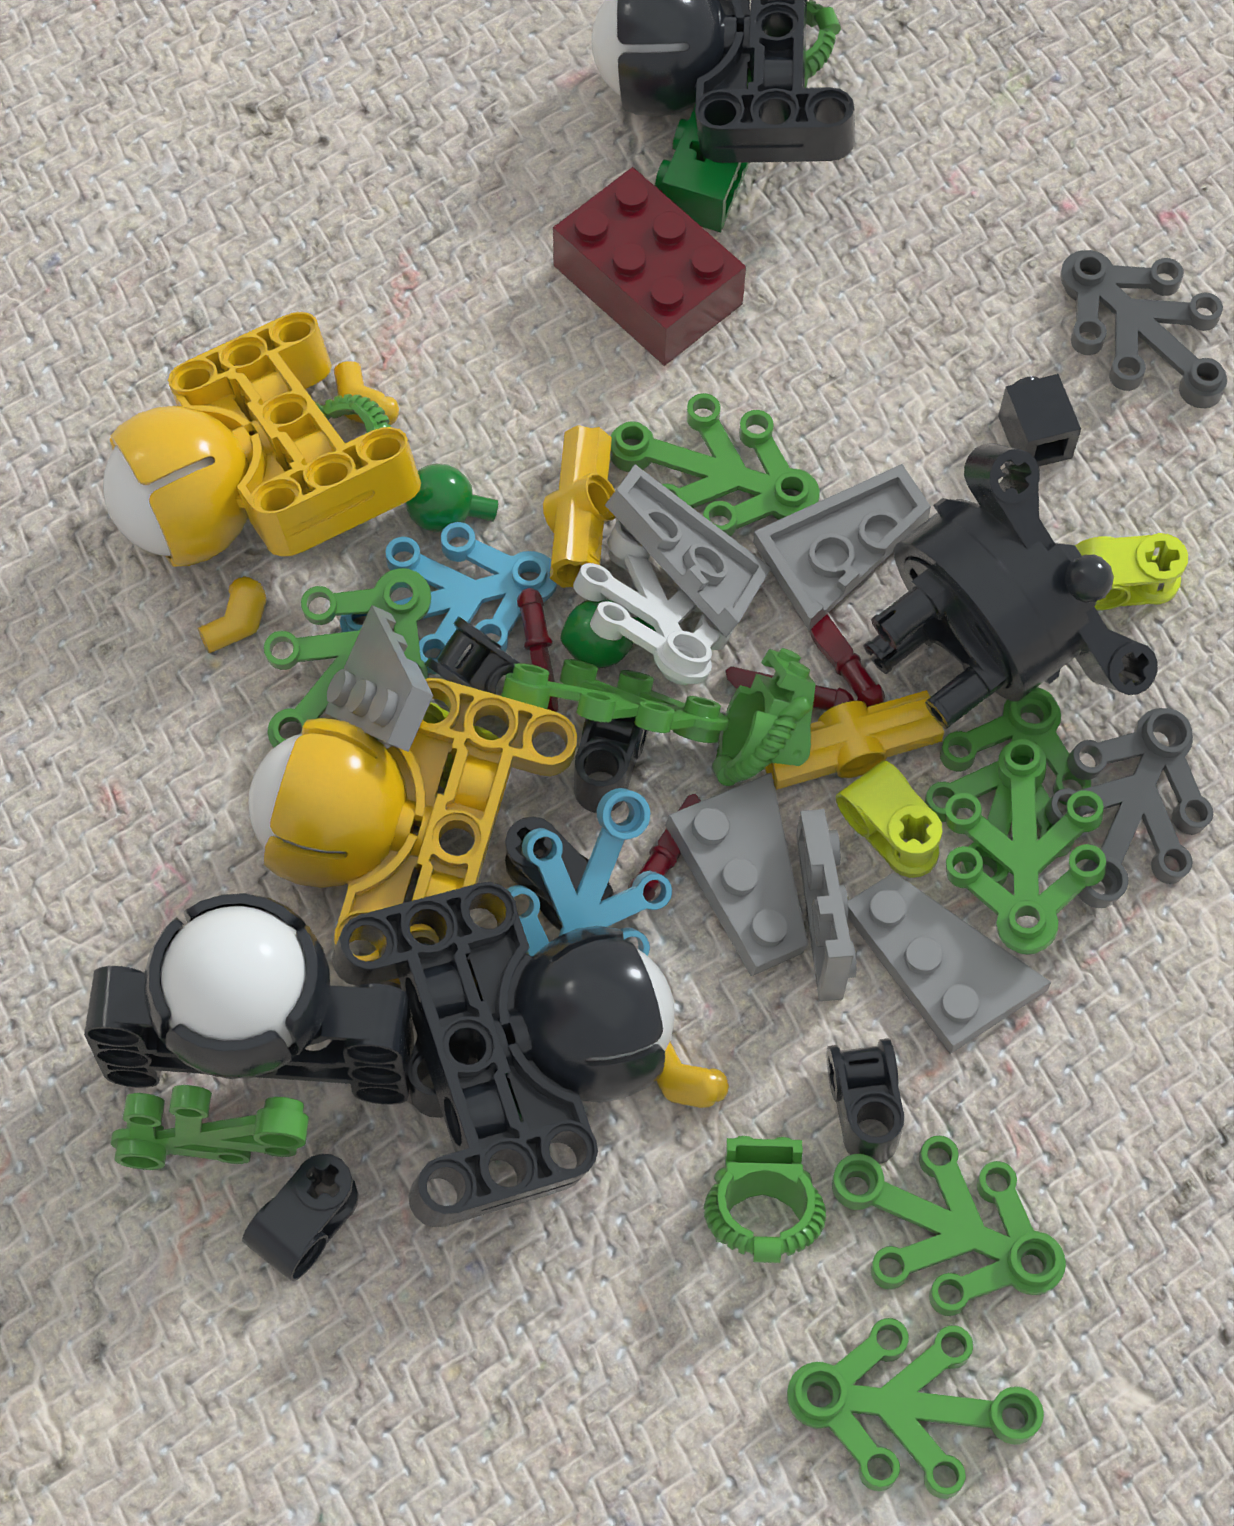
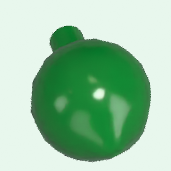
[404,463,498,532]
[560,599,656,668]

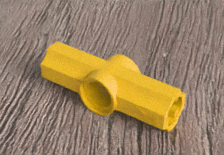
[543,425,616,588]
[765,690,944,790]

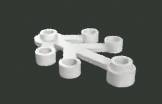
[573,520,733,685]

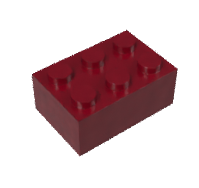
[553,167,746,366]

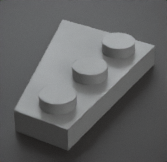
[605,464,771,637]
[848,872,1051,1054]

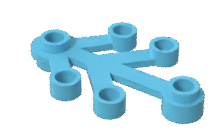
[340,522,558,674]
[507,788,672,957]

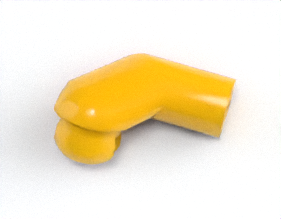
[334,361,399,425]
[197,576,267,654]
[656,1041,729,1108]

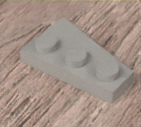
[753,464,931,630]
[324,605,433,752]
[665,773,808,977]
[796,809,857,1002]

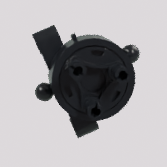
[863,443,1158,729]

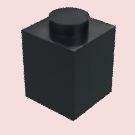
[998,374,1081,467]

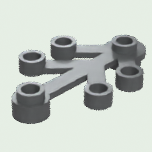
[1060,250,1227,408]
[1045,708,1213,908]

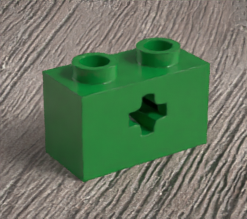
[655,104,750,233]

